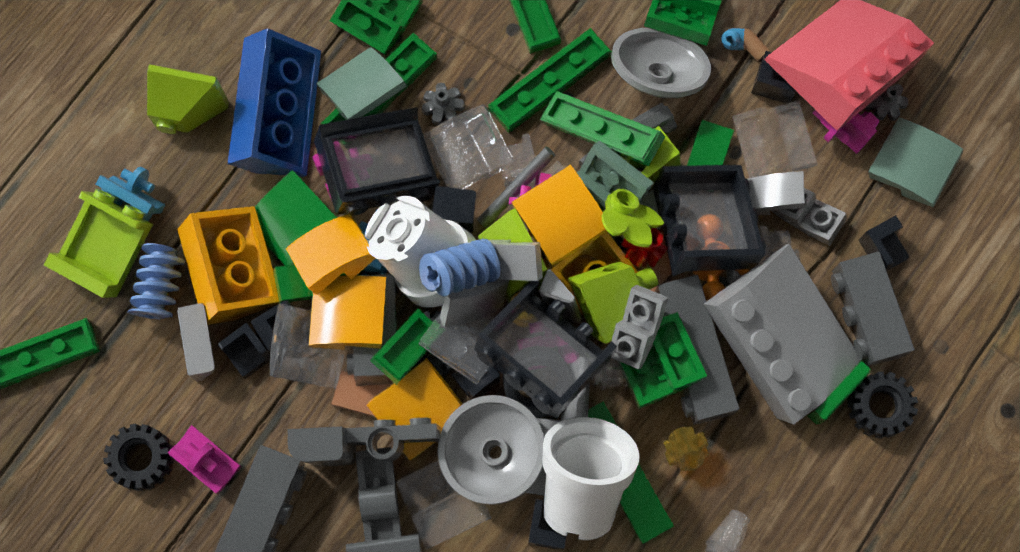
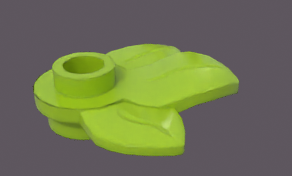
[601,189,664,247]

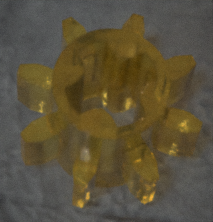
[663,427,709,471]

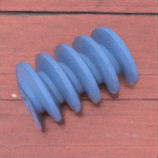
[419,238,501,297]
[128,243,185,320]

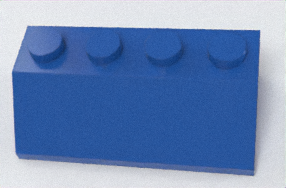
[228,28,321,177]

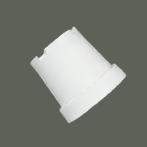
[365,196,476,307]
[542,417,639,540]

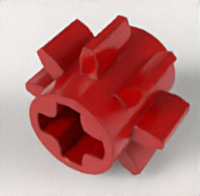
[621,228,668,268]

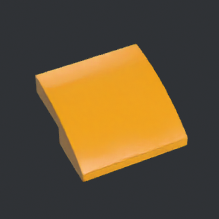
[512,165,607,266]
[286,215,376,295]
[309,276,386,350]
[366,358,463,460]

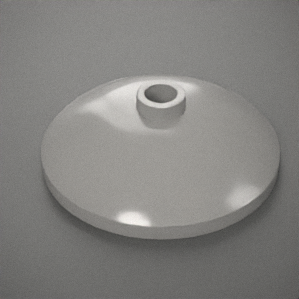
[611,28,711,99]
[438,395,545,505]

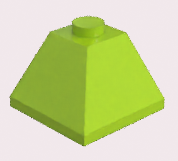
[147,64,229,134]

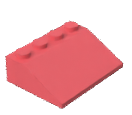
[765,0,934,131]

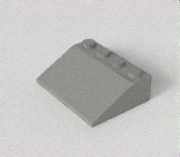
[704,244,860,424]

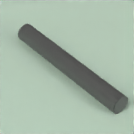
[477,146,556,228]

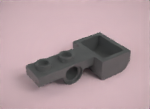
[287,418,441,467]
[346,447,422,552]

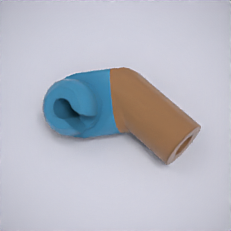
[721,28,770,62]

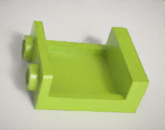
[44,189,153,298]

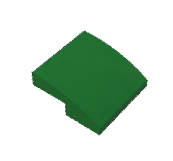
[330,0,423,55]
[644,0,722,46]
[255,170,337,266]
[617,312,707,409]

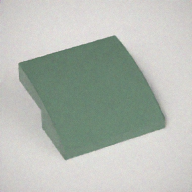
[316,47,407,120]
[868,117,963,207]
[577,140,654,240]

